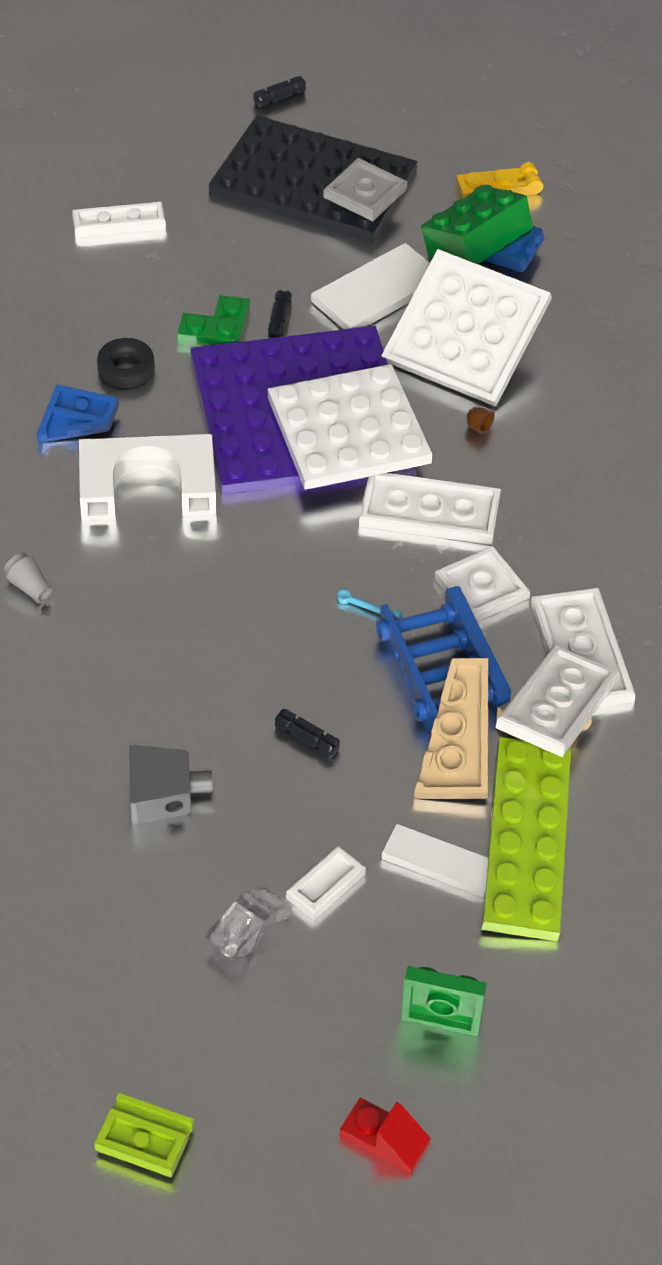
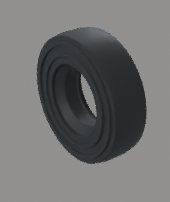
[97,338,155,388]

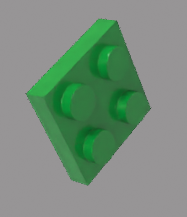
[401,966,487,1037]

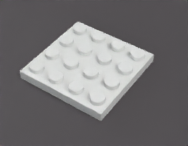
[381,249,552,407]
[268,364,432,490]

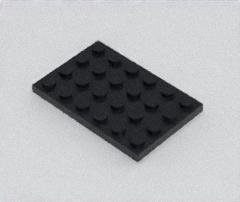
[209,115,417,241]

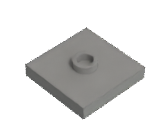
[323,158,407,221]

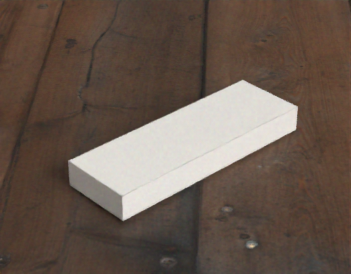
[72,202,166,238]
[382,824,488,898]

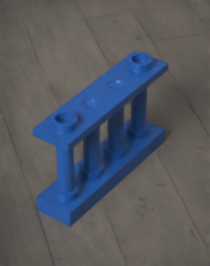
[376,586,511,734]

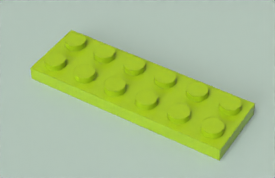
[481,737,571,941]

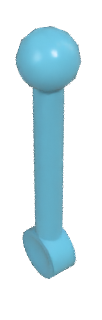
[337,589,403,620]

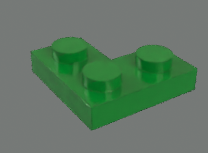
[177,295,250,346]

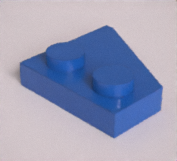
[484,226,545,273]
[36,384,119,443]

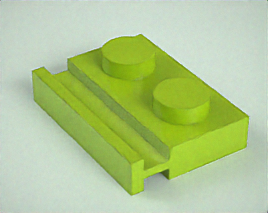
[94,1092,195,1178]

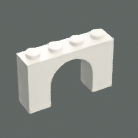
[79,434,216,521]

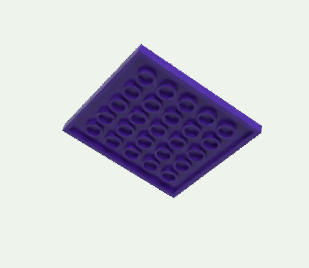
[190,326,416,495]

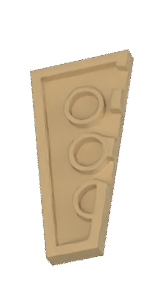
[414,658,489,799]

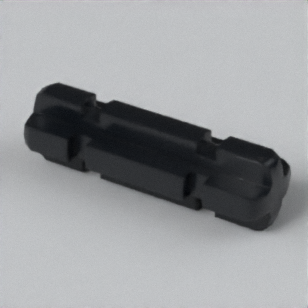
[253,76,306,108]
[268,289,292,338]
[275,709,340,758]

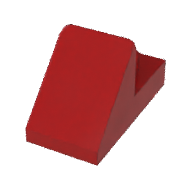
[339,1097,431,1174]

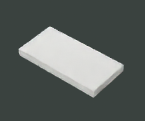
[311,243,430,329]
[359,473,501,545]
[531,588,636,708]
[496,645,619,757]

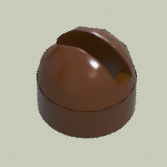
[467,406,495,434]

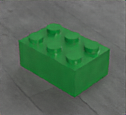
[421,185,533,265]

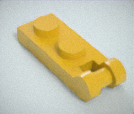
[456,162,543,198]

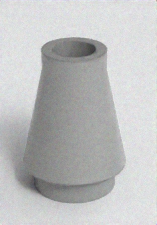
[4,553,53,603]

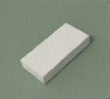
[286,846,366,921]

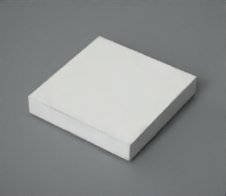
[435,546,530,622]

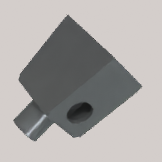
[129,745,213,824]

